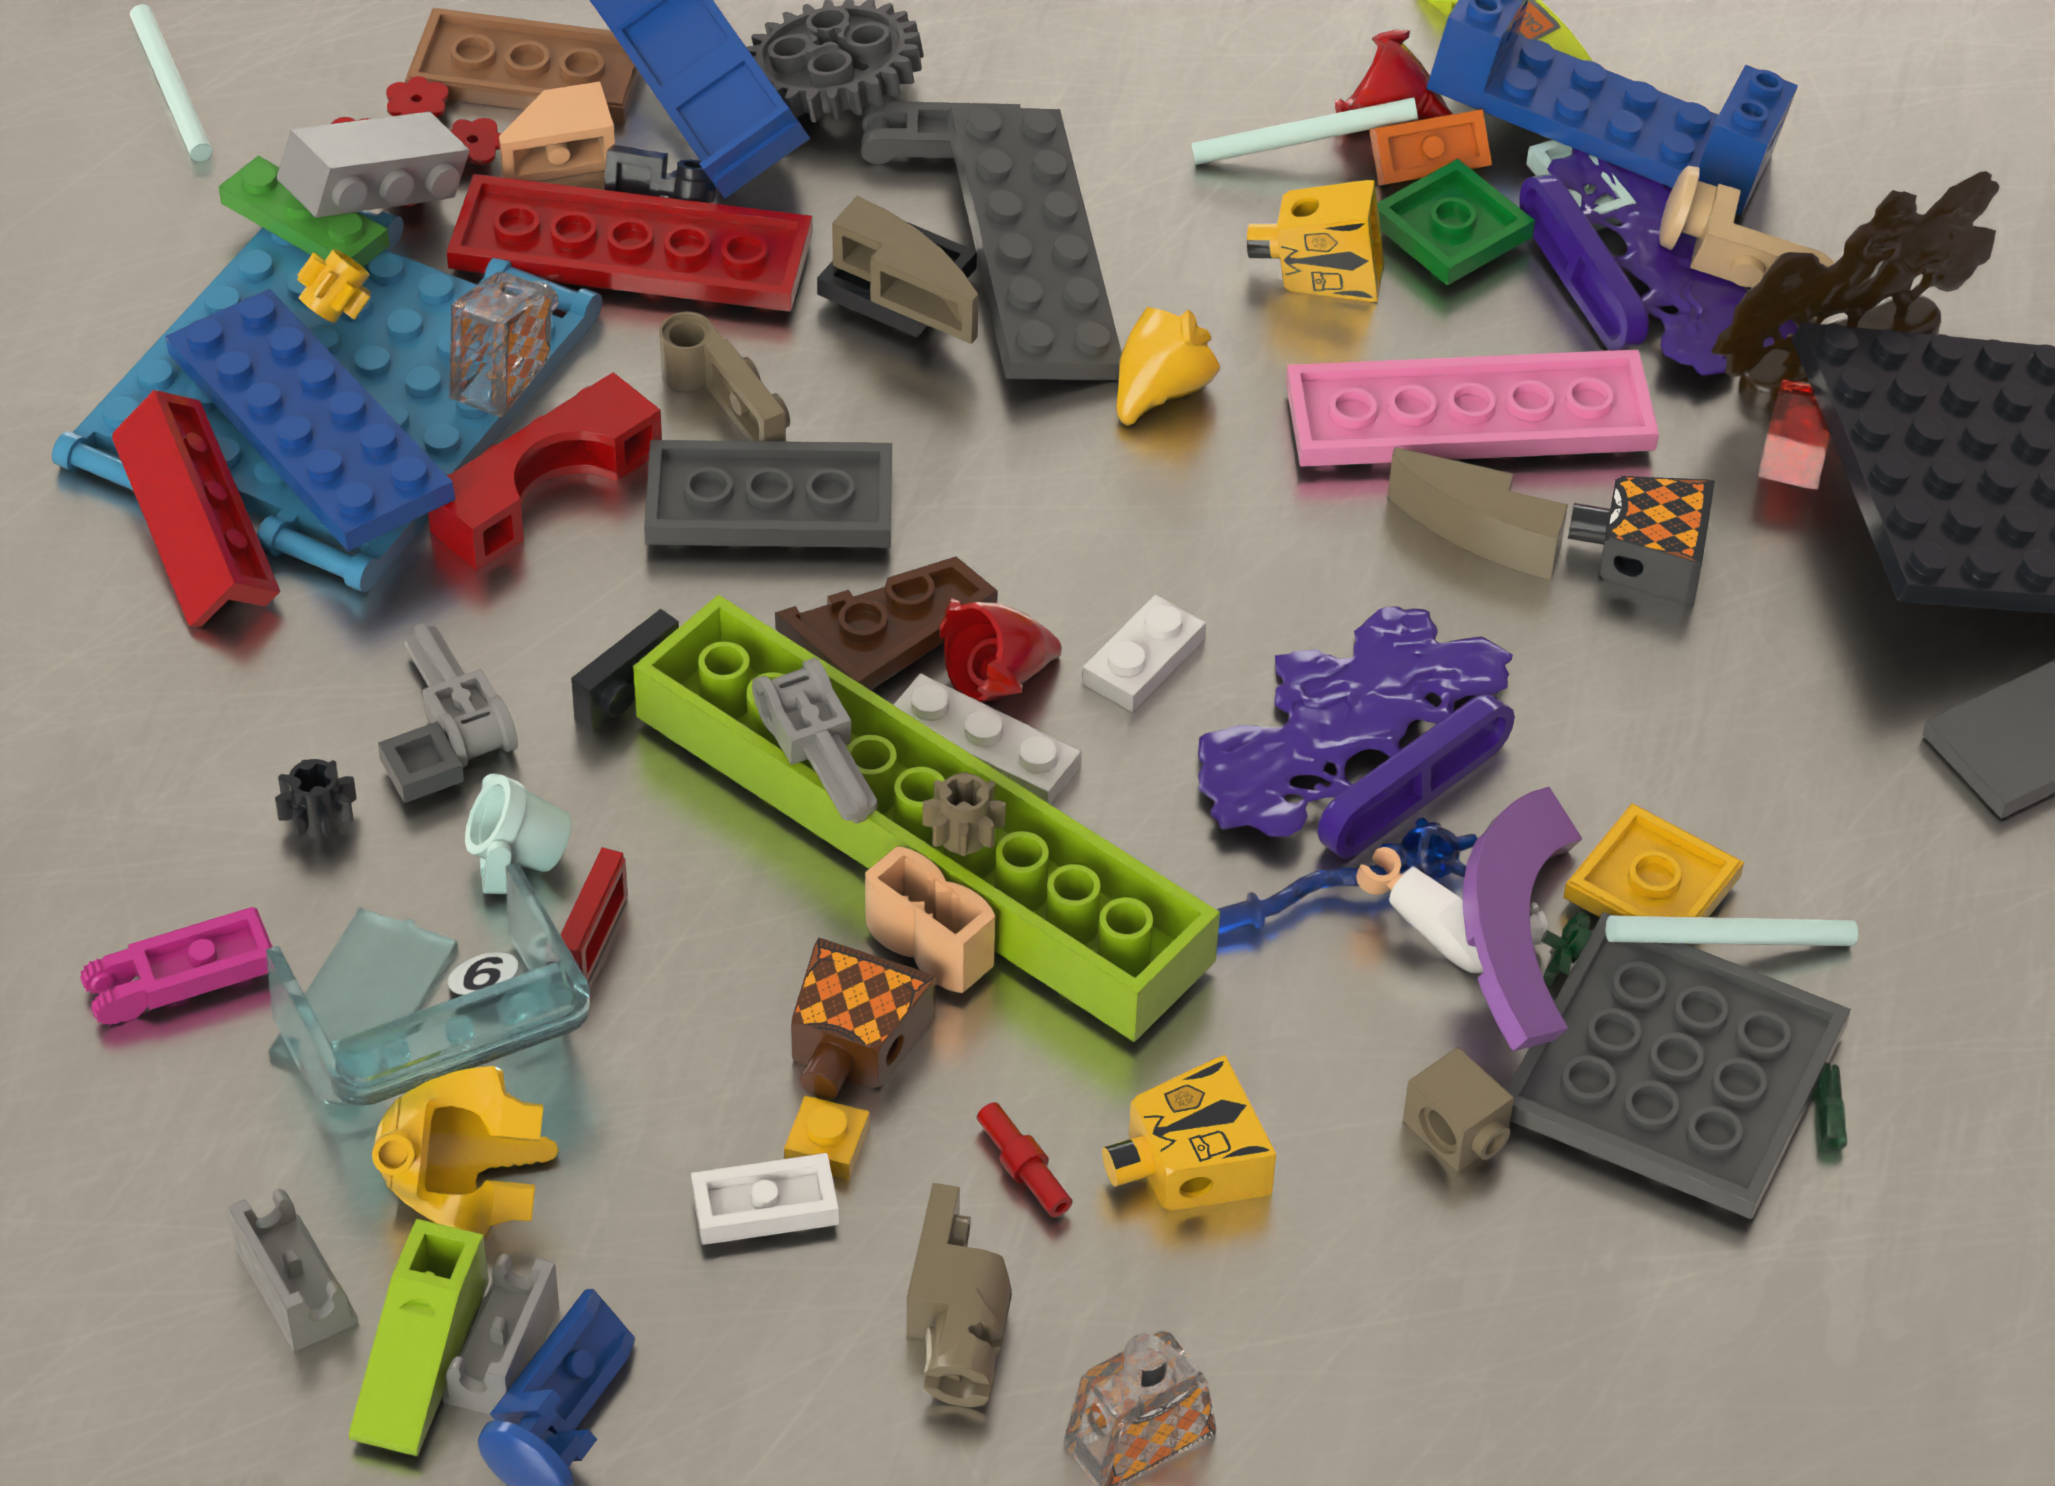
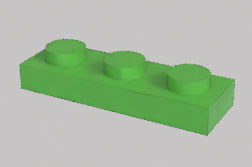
[218,155,390,267]

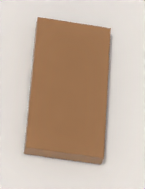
[405,8,641,123]

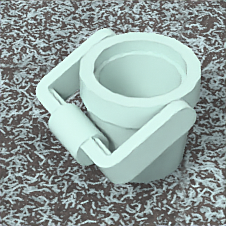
[465,773,572,894]

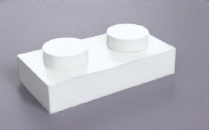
[1082,594,1206,712]
[691,1153,839,1245]

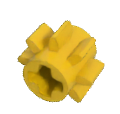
[297,249,371,323]

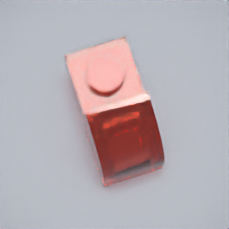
[1758,378,1831,490]

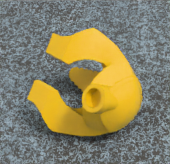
[372,1066,559,1241]

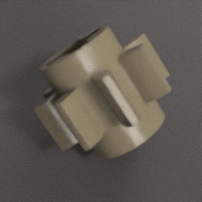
[923,772,1006,856]

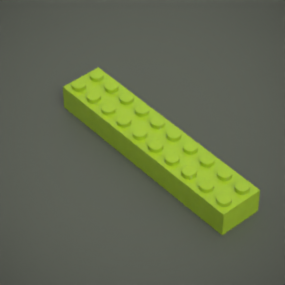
[633,594,1220,1042]

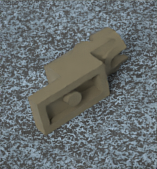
[907,1183,1012,1407]

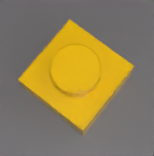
[784,1095,870,1181]

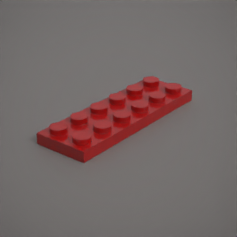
[446,174,813,312]

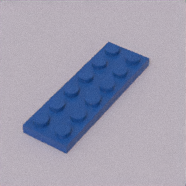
[165,289,455,551]

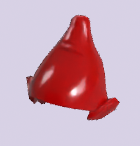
[1335,29,1453,136]
[940,598,1062,703]

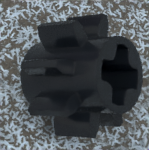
[275,759,357,838]

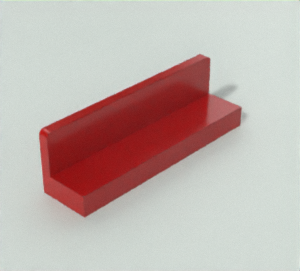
[112,390,281,627]

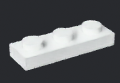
[893,673,1082,804]

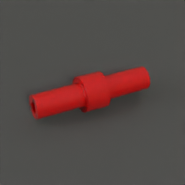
[976,1102,1073,1217]

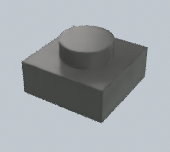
[378,721,464,803]

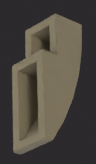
[832,196,979,344]
[1387,447,1568,580]

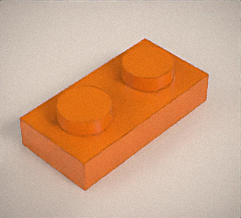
[1369,109,1492,186]

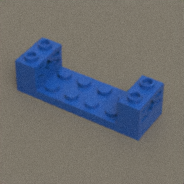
[1426,0,1798,215]

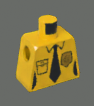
[1247,180,1384,302]
[1102,1055,1276,1211]

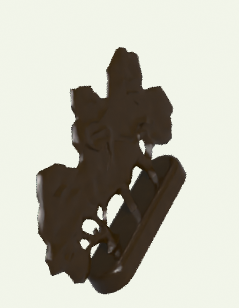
[1711,171,2000,411]

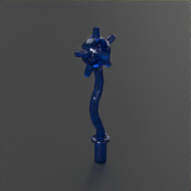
[1216,818,1478,935]

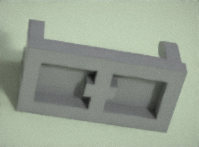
[228,1189,359,1353]
[442,1253,559,1415]

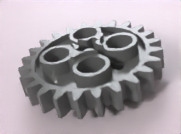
[746,0,924,122]

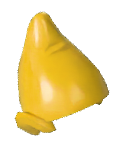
[1116,307,1220,426]

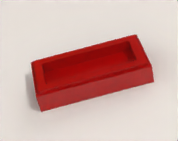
[555,847,628,992]

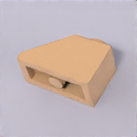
[499,81,615,182]

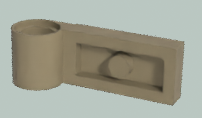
[659,312,790,441]

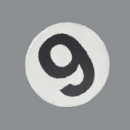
[448,952,519,996]

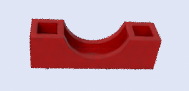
[428,372,662,571]

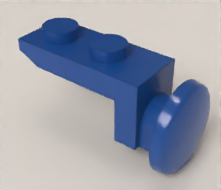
[478,1289,636,1486]

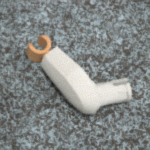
[1356,847,1549,974]

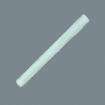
[130,4,212,162]
[1191,97,1418,165]
[1605,916,1858,946]

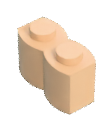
[865,846,995,993]

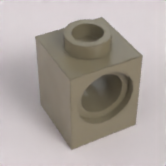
[1403,1047,1514,1172]

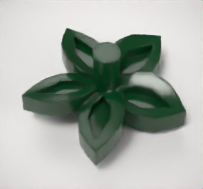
[1541,911,1592,986]

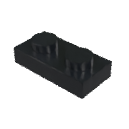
[571,609,679,733]

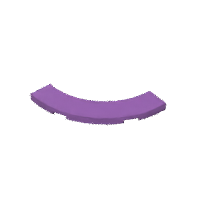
[1463,787,1583,1051]

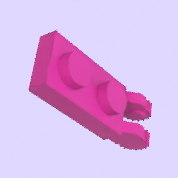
[80,907,279,1026]

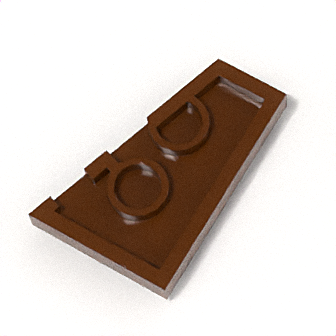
[775,556,998,690]

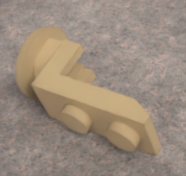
[1659,166,1835,288]

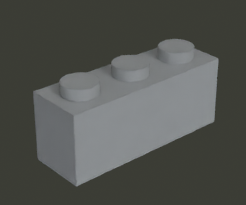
[276,112,470,218]

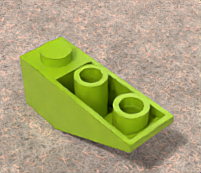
[349,1219,489,1456]

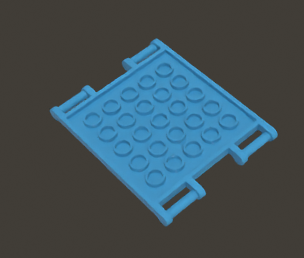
[52,210,602,593]

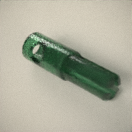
[1817,1063,1847,1151]

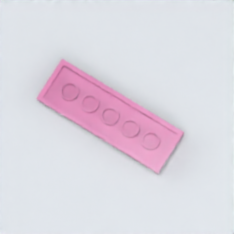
[1286,349,1659,467]

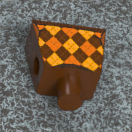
[791,937,936,1100]

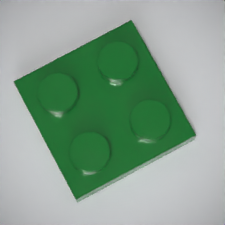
[1377,159,1535,285]

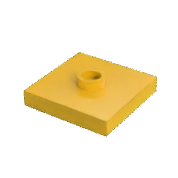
[1563,803,1744,944]

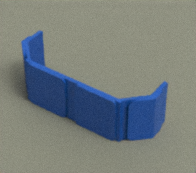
[590,0,810,198]

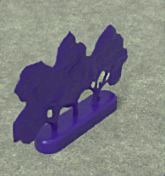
[1519,148,1798,376]
[1197,606,1515,859]

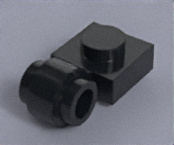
[604,145,716,203]

